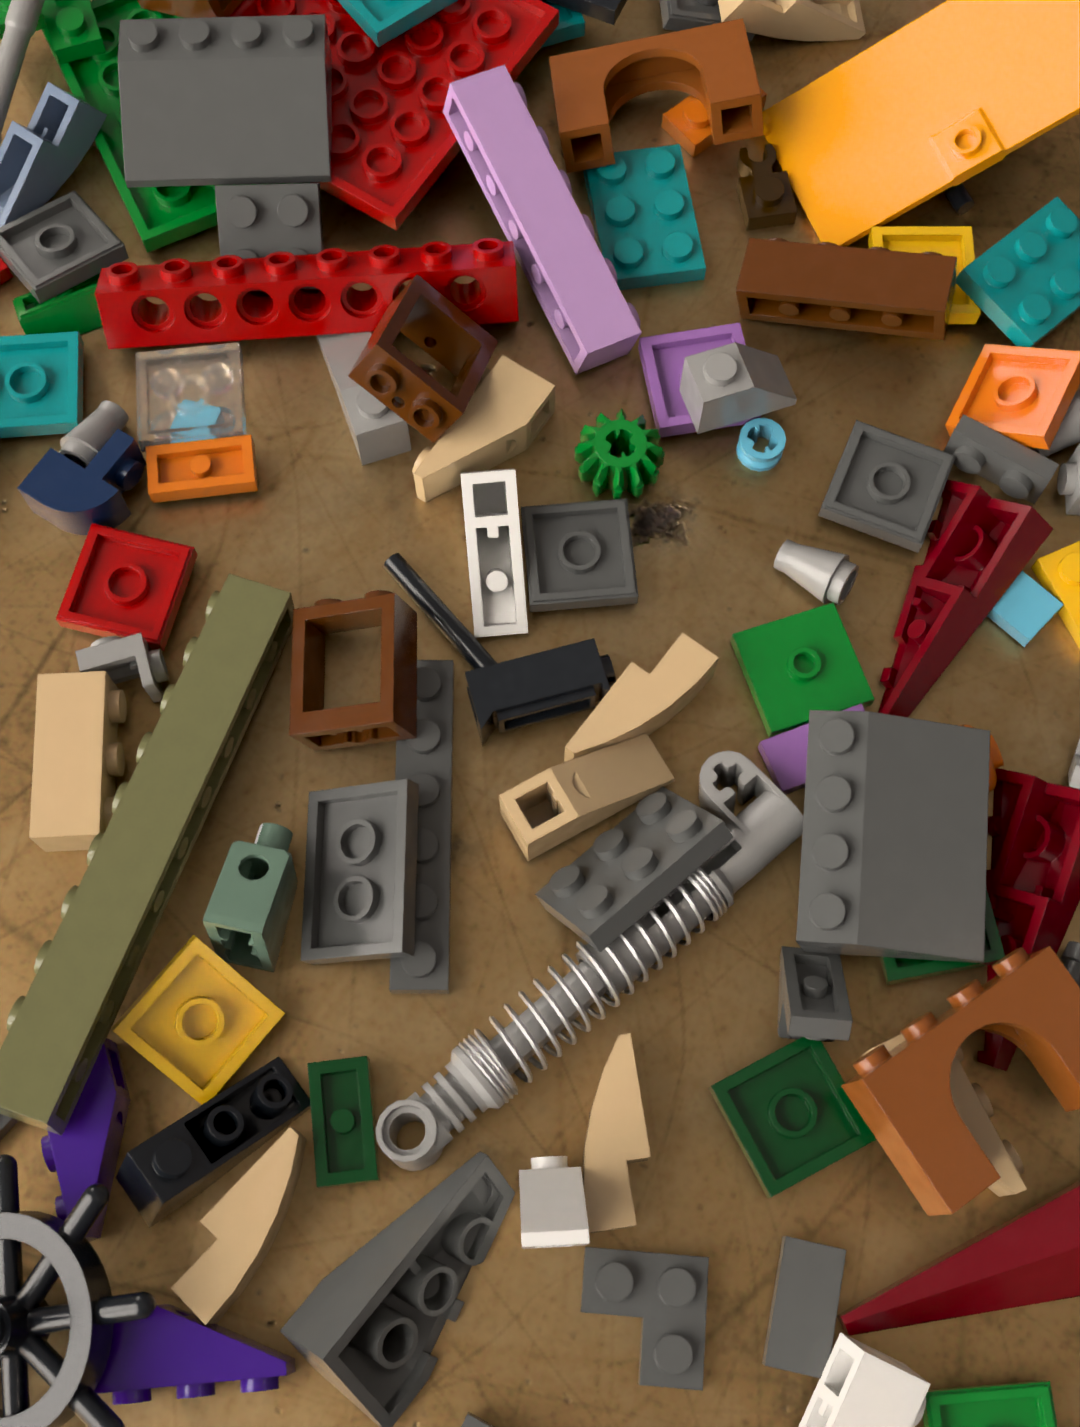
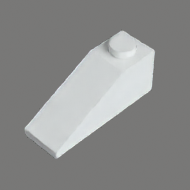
[461,468,528,638]
[519,1156,590,1249]
[798,1332,931,1427]

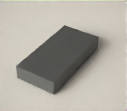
[762,1236,847,1379]

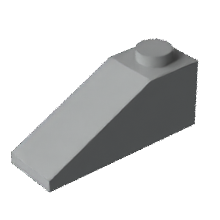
[316,332,412,466]

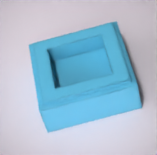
[987,570,1064,647]

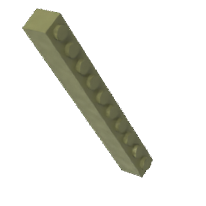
[0,574,294,1136]

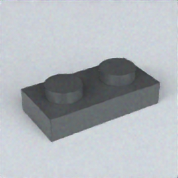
[943,414,1059,505]

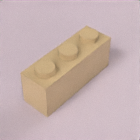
[29,671,127,852]

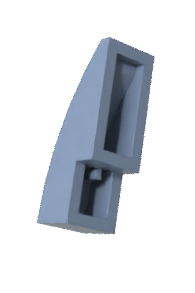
[0,82,107,227]

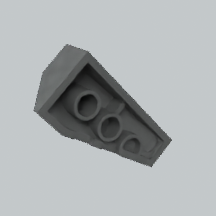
[280,1151,515,1427]

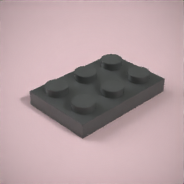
[300,778,419,965]
[535,787,733,952]

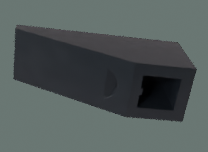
[115,1056,311,1228]

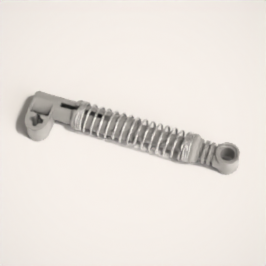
[376,751,803,1171]

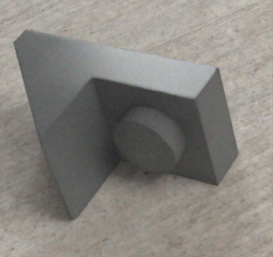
[777,946,853,1042]

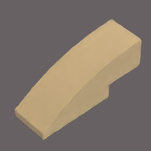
[718,0,866,41]
[564,632,719,762]
[582,1033,651,1233]
[171,1127,307,1325]

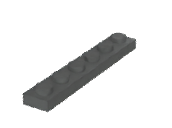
[389,660,454,994]

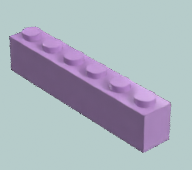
[443,64,642,375]

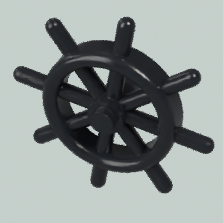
[0,1154,156,1427]

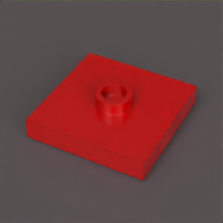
[56,523,198,651]

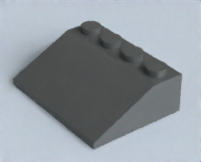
[117,14,332,188]
[796,710,990,963]

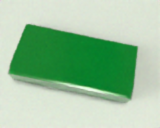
[12,273,103,335]

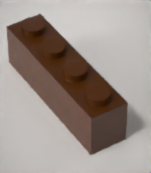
[736,237,957,340]

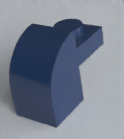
[17,429,147,535]

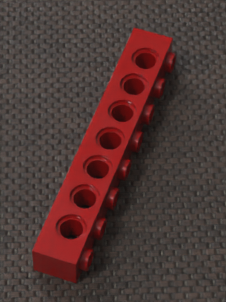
[95,238,519,349]

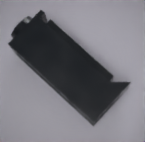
[465,638,616,746]

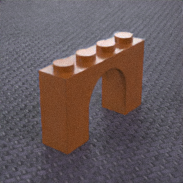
[549,18,764,173]
[841,946,1080,1216]

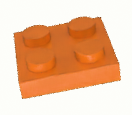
[945,344,1080,450]

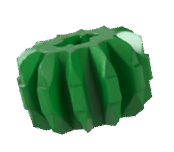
[574,409,665,499]

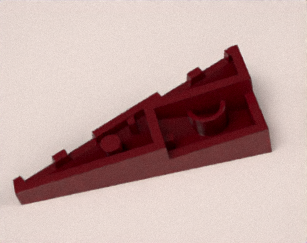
[878,479,1054,717]
[977,768,1080,1071]
[837,1180,1080,1336]

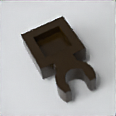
[736,144,797,231]

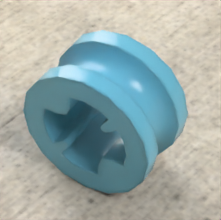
[736,418,786,472]

